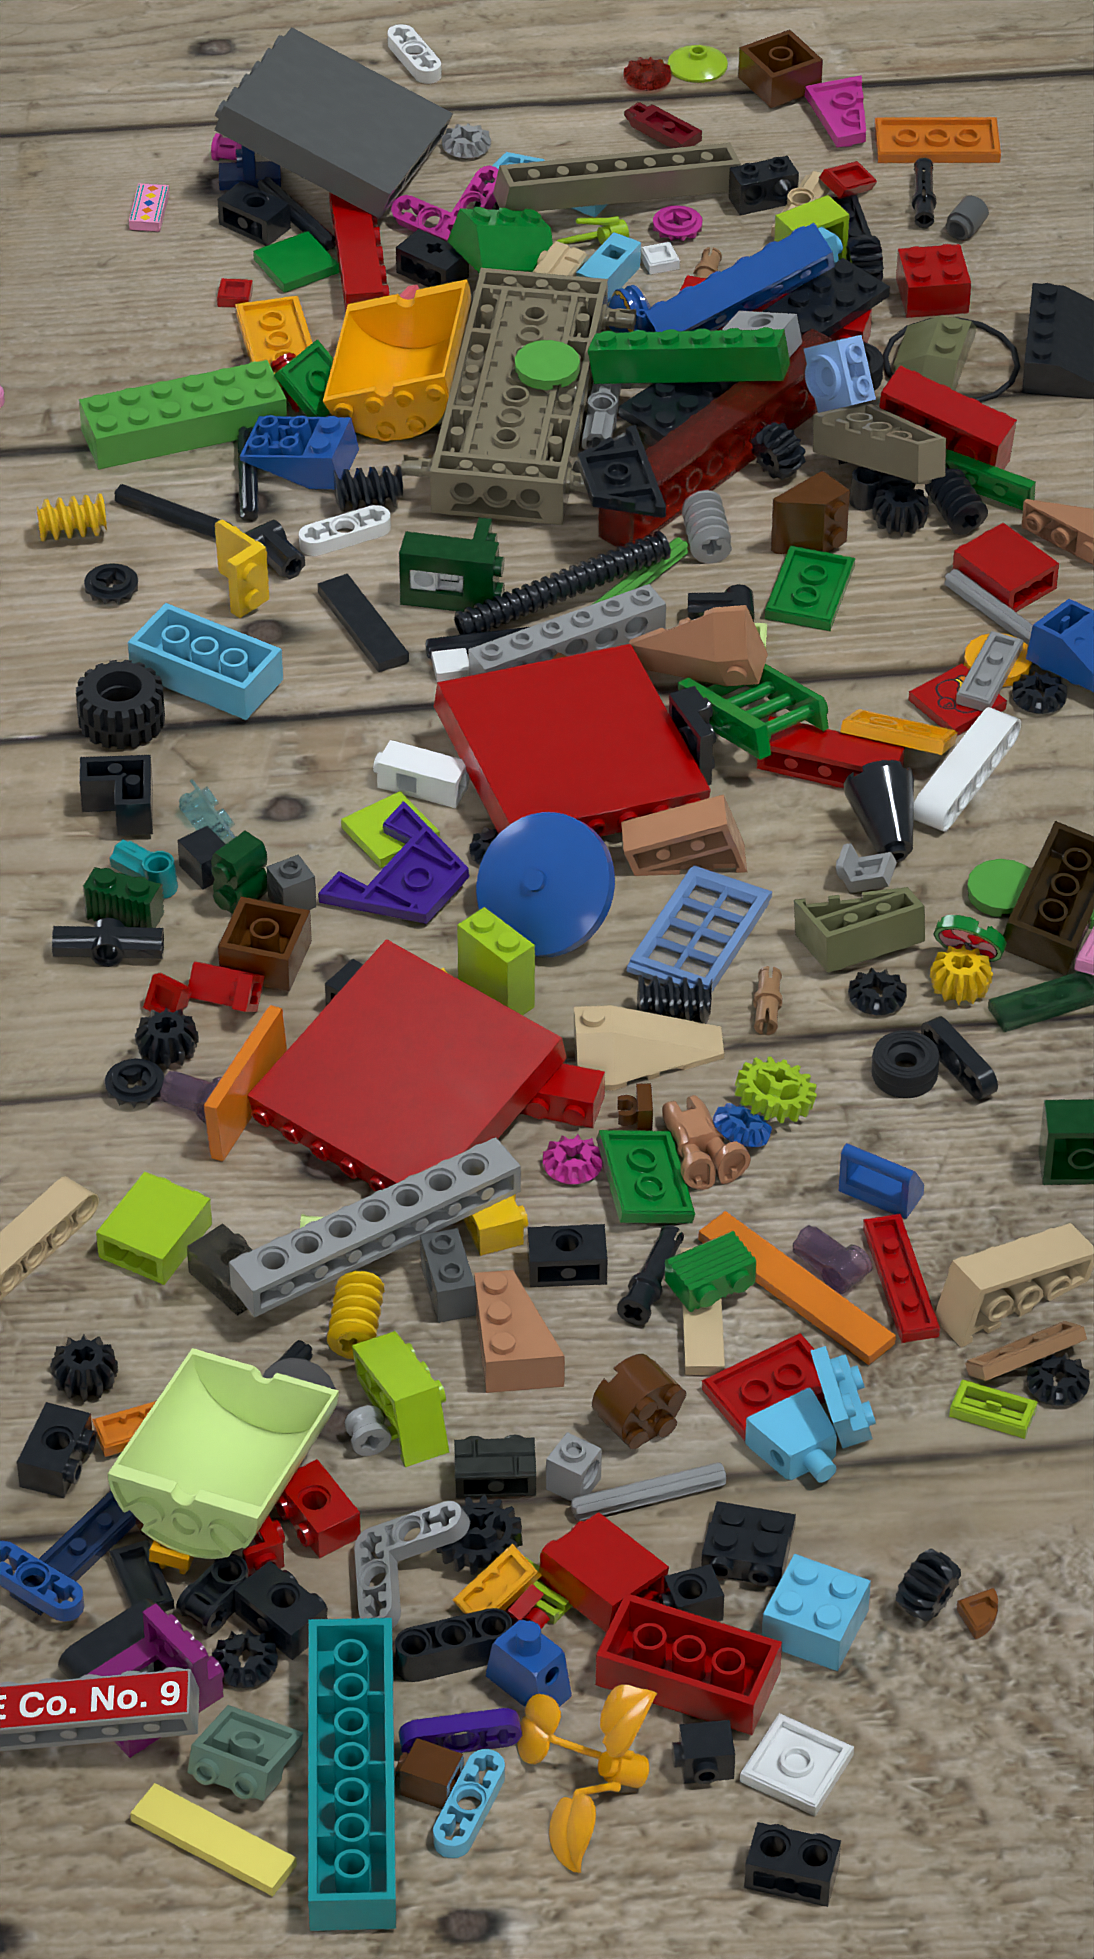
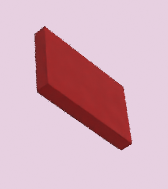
[702,1333,826,1441]

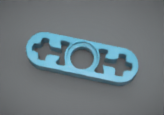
[433,1749,505,1858]

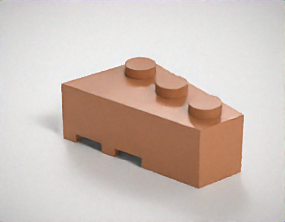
[621,794,747,876]
[474,1270,565,1393]

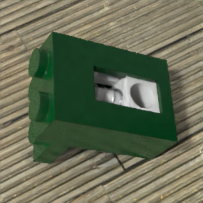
[399,517,505,612]

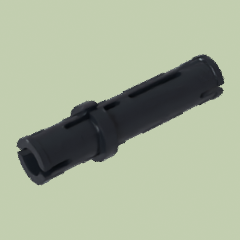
[912,158,937,228]

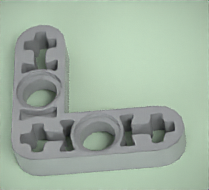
[354,1501,470,1629]

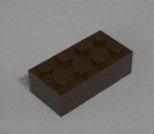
[1003,821,1094,976]

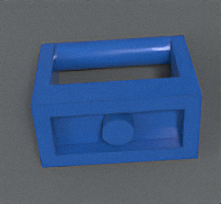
[838,1143,924,1219]

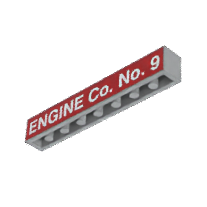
[0,1667,199,1751]

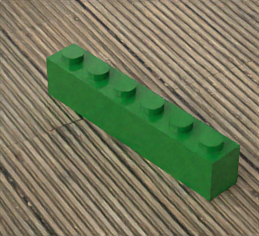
[587,327,790,384]

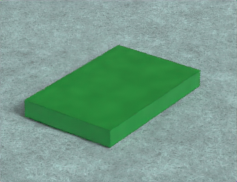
[765,546,855,631]
[596,1130,696,1223]

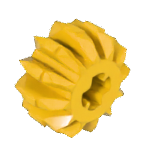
[930,945,993,1006]

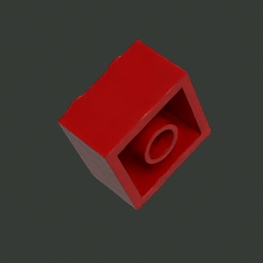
[896,244,971,318]

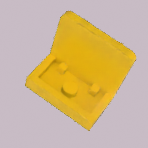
[215,519,269,618]

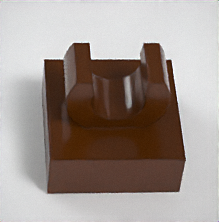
[617,1083,653,1131]

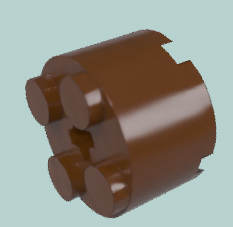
[592,1354,687,1450]

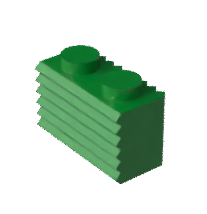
[665,1231,756,1312]

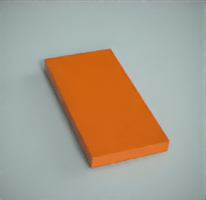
[874,117,1001,163]
[204,1005,287,1161]

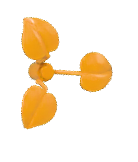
[517,1685,657,1873]

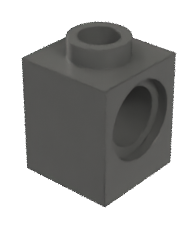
[266,854,316,910]

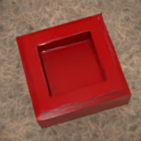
[217,278,253,308]

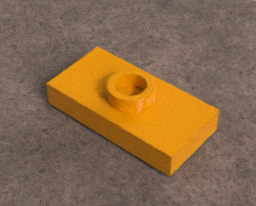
[452,1544,542,1614]

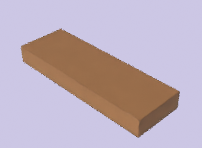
[965,1321,1087,1381]

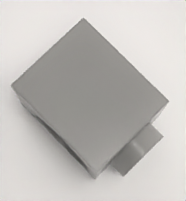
[546,1432,602,1501]

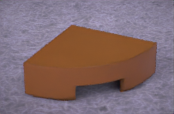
[956,1588,998,1640]

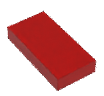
[818,161,877,198]

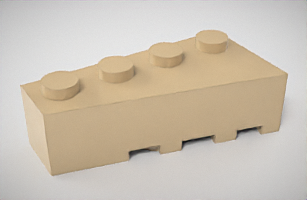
[935,1223,1094,1348]

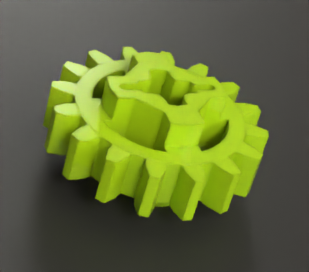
[735,1057,817,1123]

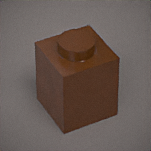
[396,1738,464,1809]

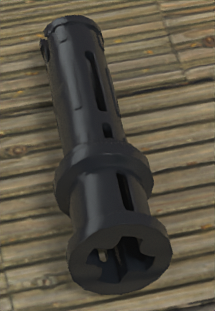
[617,1225,684,1326]

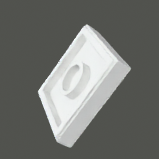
[740,1713,854,1816]

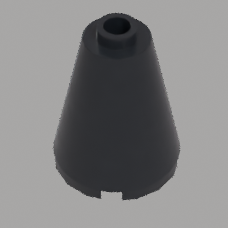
[844,760,914,862]

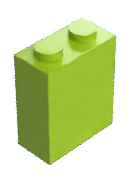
[457,907,535,1015]
[96,1172,212,1285]

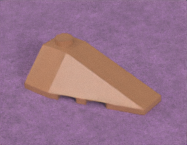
[629,605,768,686]

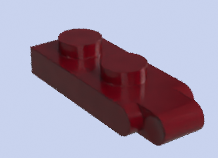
[624,102,702,148]

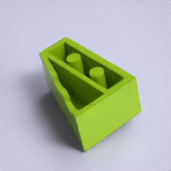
[352,1331,450,1468]

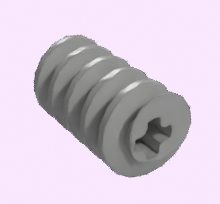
[682,490,732,564]

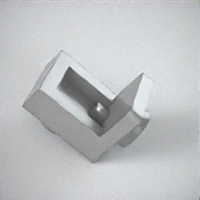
[836,843,897,893]

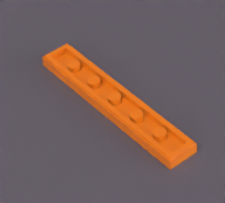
[698,1211,896,1365]

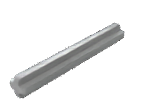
[945,569,1033,646]
[571,1462,726,1521]

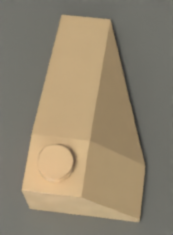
[574,1005,724,1090]

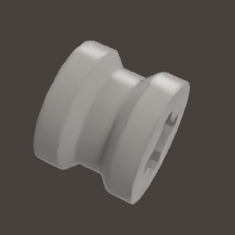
[345,1406,391,1456]

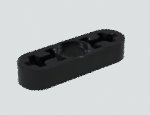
[921,1016,998,1100]

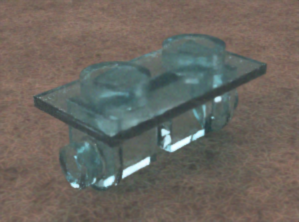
[179,779,236,841]

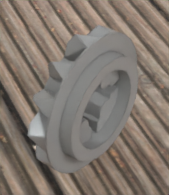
[442,123,491,158]

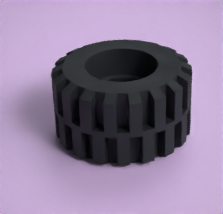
[76,660,165,749]

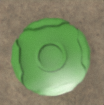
[515,340,580,390]
[967,859,1032,917]

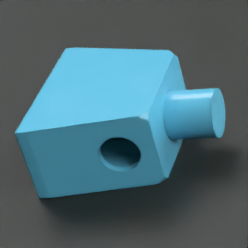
[745,1387,837,1483]

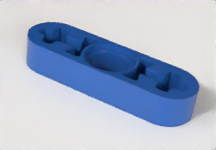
[0,1541,84,1622]

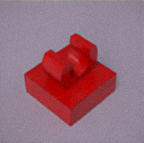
[143,972,192,1013]
[507,1584,550,1629]

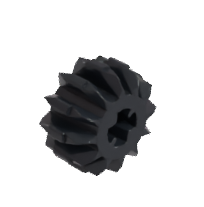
[846,234,884,281]
[751,422,806,480]
[872,482,929,536]
[135,1006,199,1070]
[50,1334,118,1402]
[896,1548,961,1622]

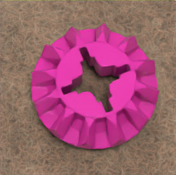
[653,205,703,242]
[543,1134,603,1184]

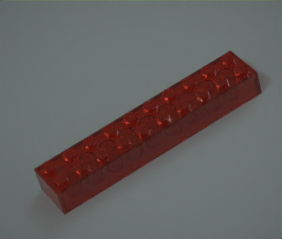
[598,328,835,548]

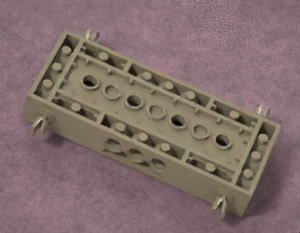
[401,268,637,525]

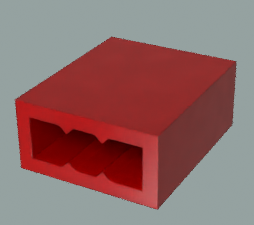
[952,523,1059,612]
[539,1512,669,1633]

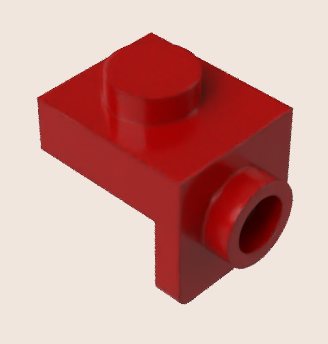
[242,1515,285,1577]

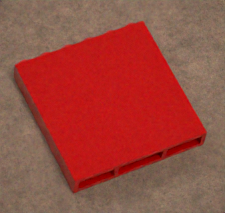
[434,644,711,837]
[247,939,567,1192]

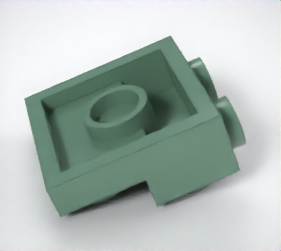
[187,1705,303,1801]

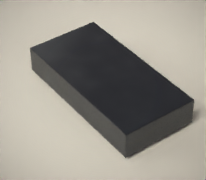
[109,1539,175,1612]

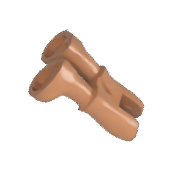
[662,1095,751,1190]

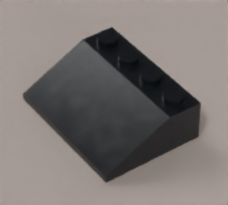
[1022,283,1094,399]

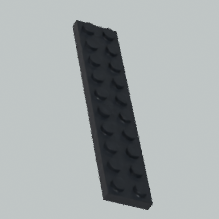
[619,258,890,447]

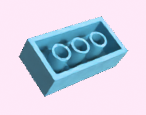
[128,603,283,720]

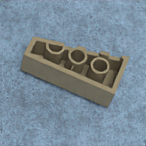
[813,402,946,484]

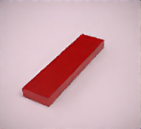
[863,1214,940,1343]

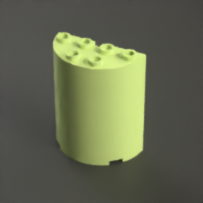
[107,1348,339,1559]

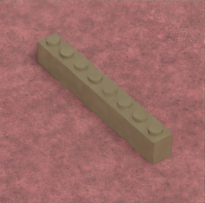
[493,143,741,211]

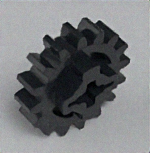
[436,1496,523,1575]

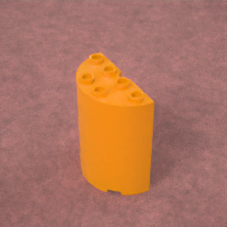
[323,279,471,441]

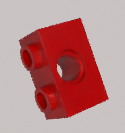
[275,1459,361,1559]

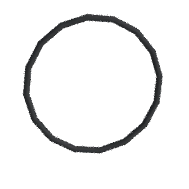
[882,317,1021,403]

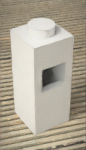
[373,740,469,808]

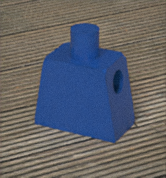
[486,1620,572,1707]

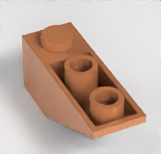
[1022,499,1094,565]

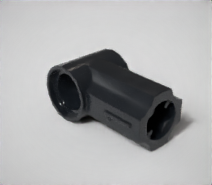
[849,466,915,511]
[245,520,306,580]
[688,584,755,622]

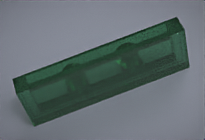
[988,971,1094,1033]

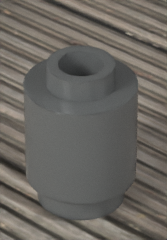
[946,195,989,240]

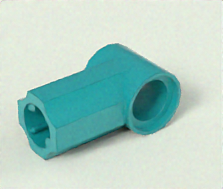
[110,839,178,899]

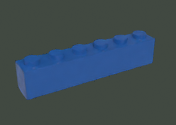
[645,223,835,332]

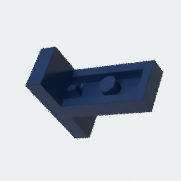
[219,145,281,191]

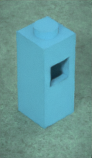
[576,232,641,299]

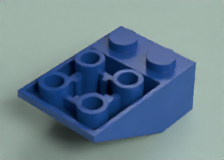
[239,415,359,490]
[1026,599,1094,692]

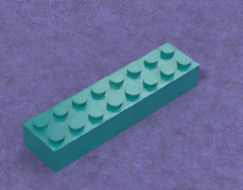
[308,1618,396,1931]

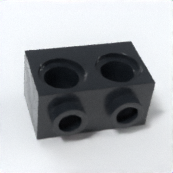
[729,155,799,216]
[744,1822,841,1907]

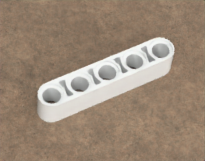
[914,707,1021,832]

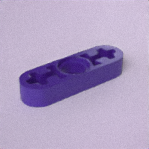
[398,1708,522,1753]

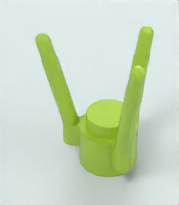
[556,216,629,245]

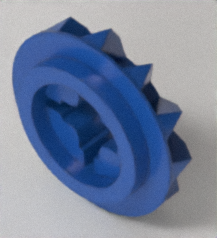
[713,1103,772,1147]

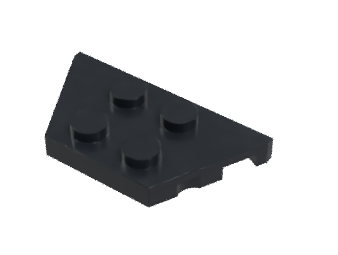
[577,425,666,518]

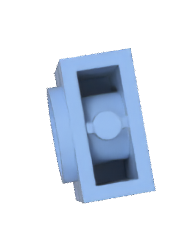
[804,335,876,413]

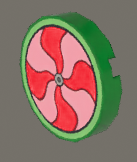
[933,915,1007,962]

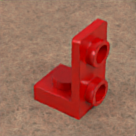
[188,962,265,1012]

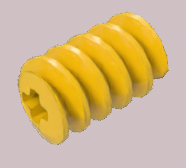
[37,493,107,542]
[327,1271,385,1360]

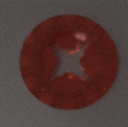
[624,56,672,91]

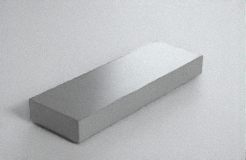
[956,631,1023,711]

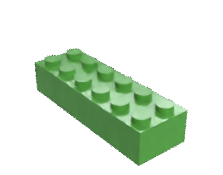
[79,360,287,470]

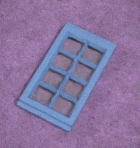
[627,865,772,992]

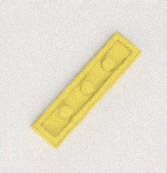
[130,1783,297,1897]

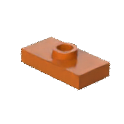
[92,1401,156,1457]

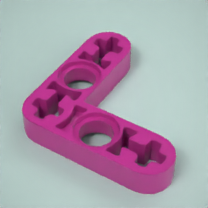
[391,165,498,242]

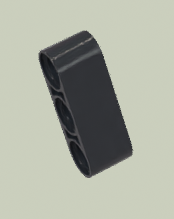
[58,1598,168,1679]
[395,1608,512,1682]

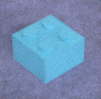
[762,1554,871,1671]

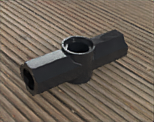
[52,918,164,967]

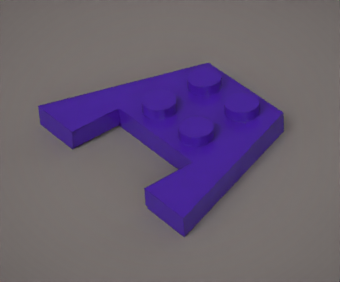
[318,801,470,924]

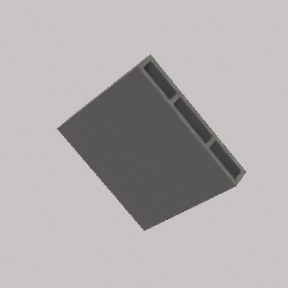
[214,27,453,219]

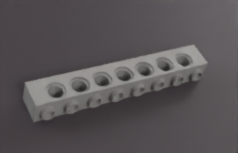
[229,1137,521,1317]

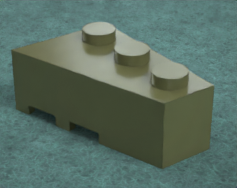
[794,887,925,973]

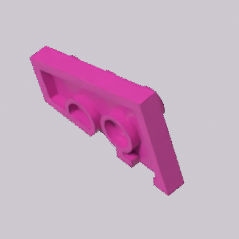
[805,75,866,148]

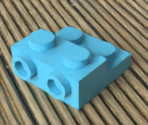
[811,1346,876,1448]

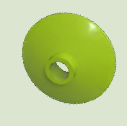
[668,45,728,83]

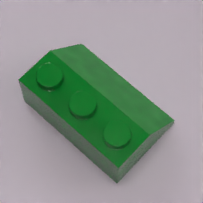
[447,207,553,273]

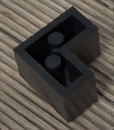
[79,755,153,836]

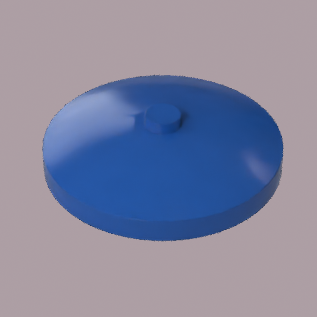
[476,812,615,958]

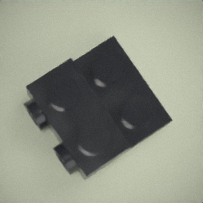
[669,686,716,785]
[701,1501,796,1587]

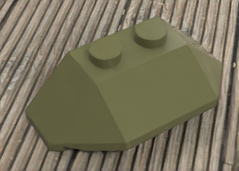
[893,316,976,391]

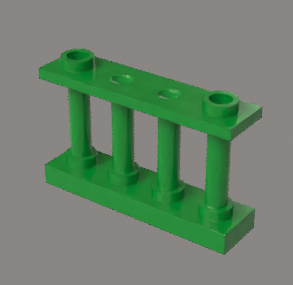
[677,664,829,760]

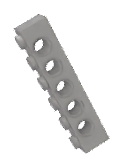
[469,584,666,676]

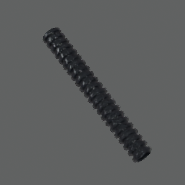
[454,531,671,635]

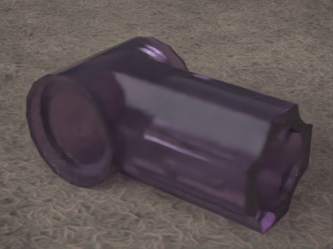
[160,1071,222,1124]
[792,1225,872,1294]

